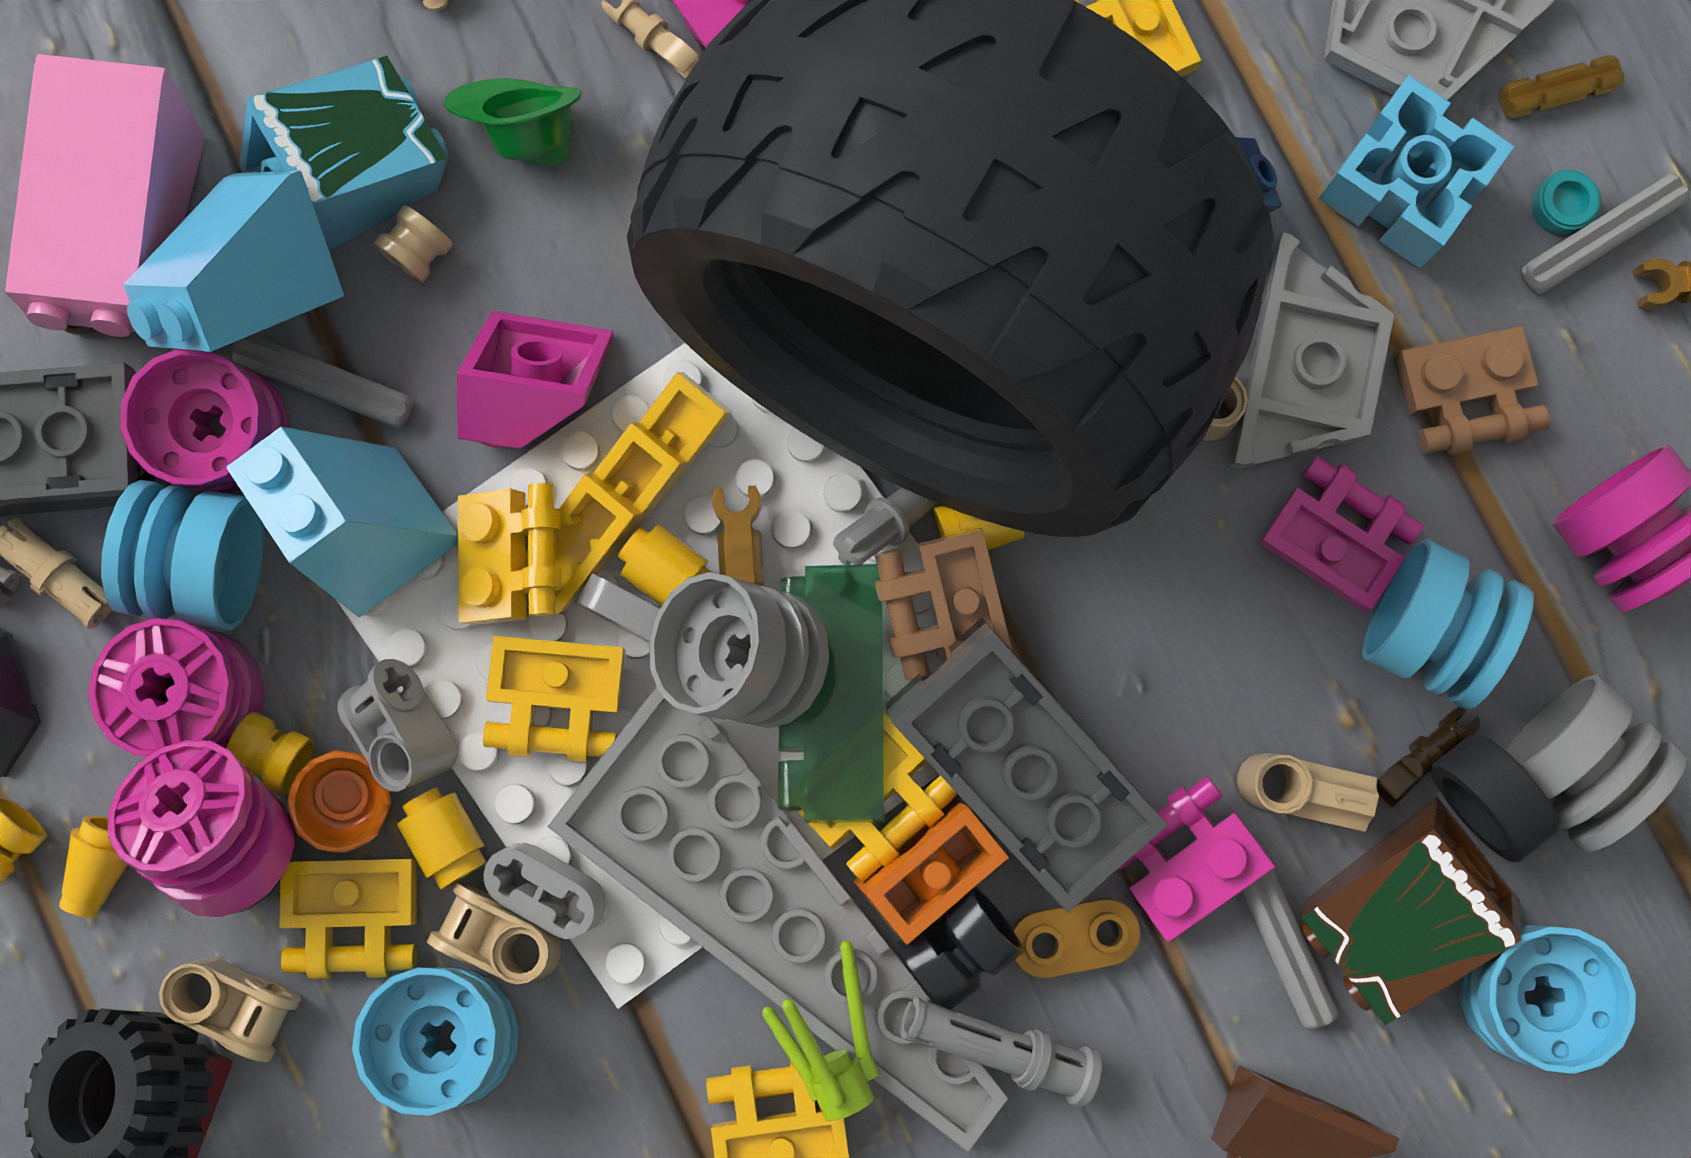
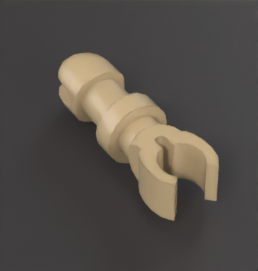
[601,0,699,79]

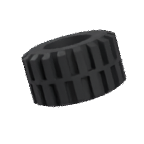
[24,1008,213,1158]

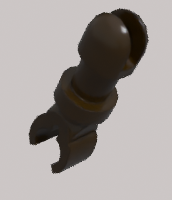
[1376,707,1480,807]

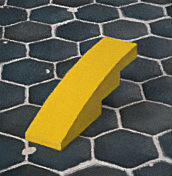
[526,372,732,615]

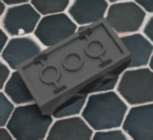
[0,362,155,516]
[885,618,1168,913]

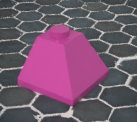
[457,311,613,449]

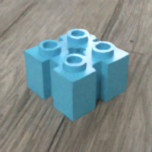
[1318,75,1515,269]

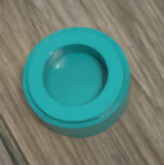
[1531,170,1601,236]

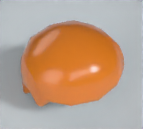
[288,750,391,853]

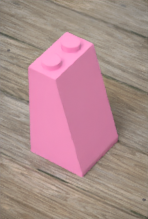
[5,54,206,337]

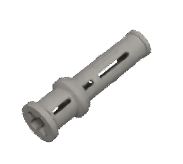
[900,997,1102,1108]

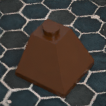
[1211,1065,1399,1158]

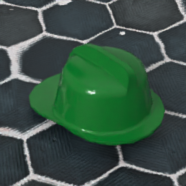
[444,78,582,165]

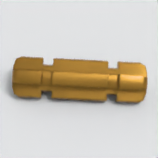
[1499,55,1624,119]

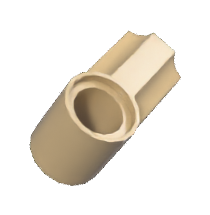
[1237,753,1379,832]

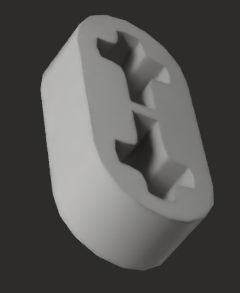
[576,574,660,643]
[483,843,606,939]

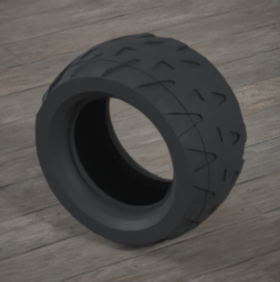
[627,0,1274,537]

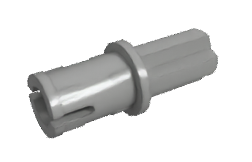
[833,487,940,566]

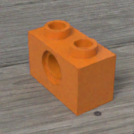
[853,799,1009,945]

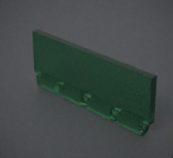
[778,564,885,823]

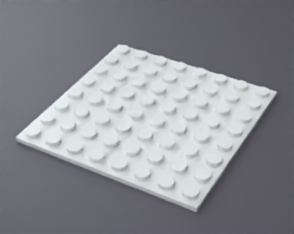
[336,343,947,1009]

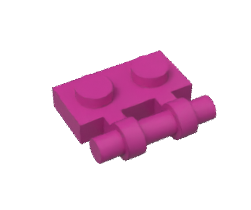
[1258,455,1424,613]
[1116,775,1277,943]

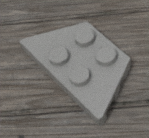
[1230,232,1394,469]

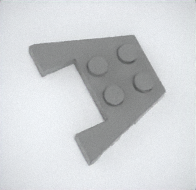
[1324,0,1556,101]

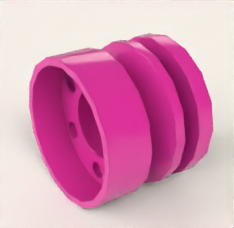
[120,349,290,494]
[1551,444,1691,613]
[88,618,265,757]
[108,740,295,917]

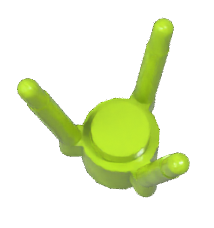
[762,940,879,1121]

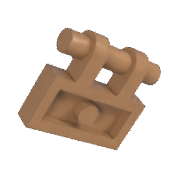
[1395,326,1550,455]
[874,528,1012,680]

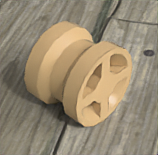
[372,205,454,284]

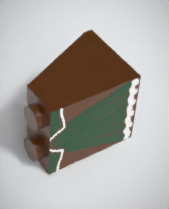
[1302,797,1522,1025]

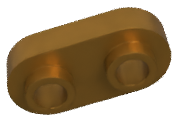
[1013,898,1140,978]

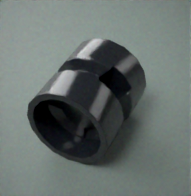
[898,886,1024,1010]

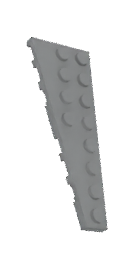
[547,687,1008,1152]

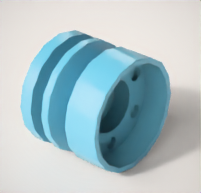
[101,480,265,631]
[1362,538,1534,709]
[1459,925,1636,1074]
[352,967,520,1116]

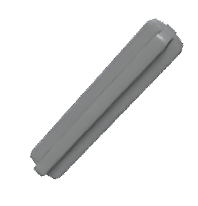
[1521,174,1690,294]
[232,335,413,428]
[1242,844,1338,1030]

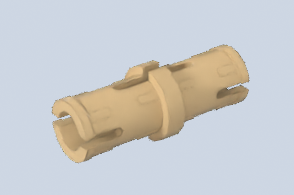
[0,518,112,629]

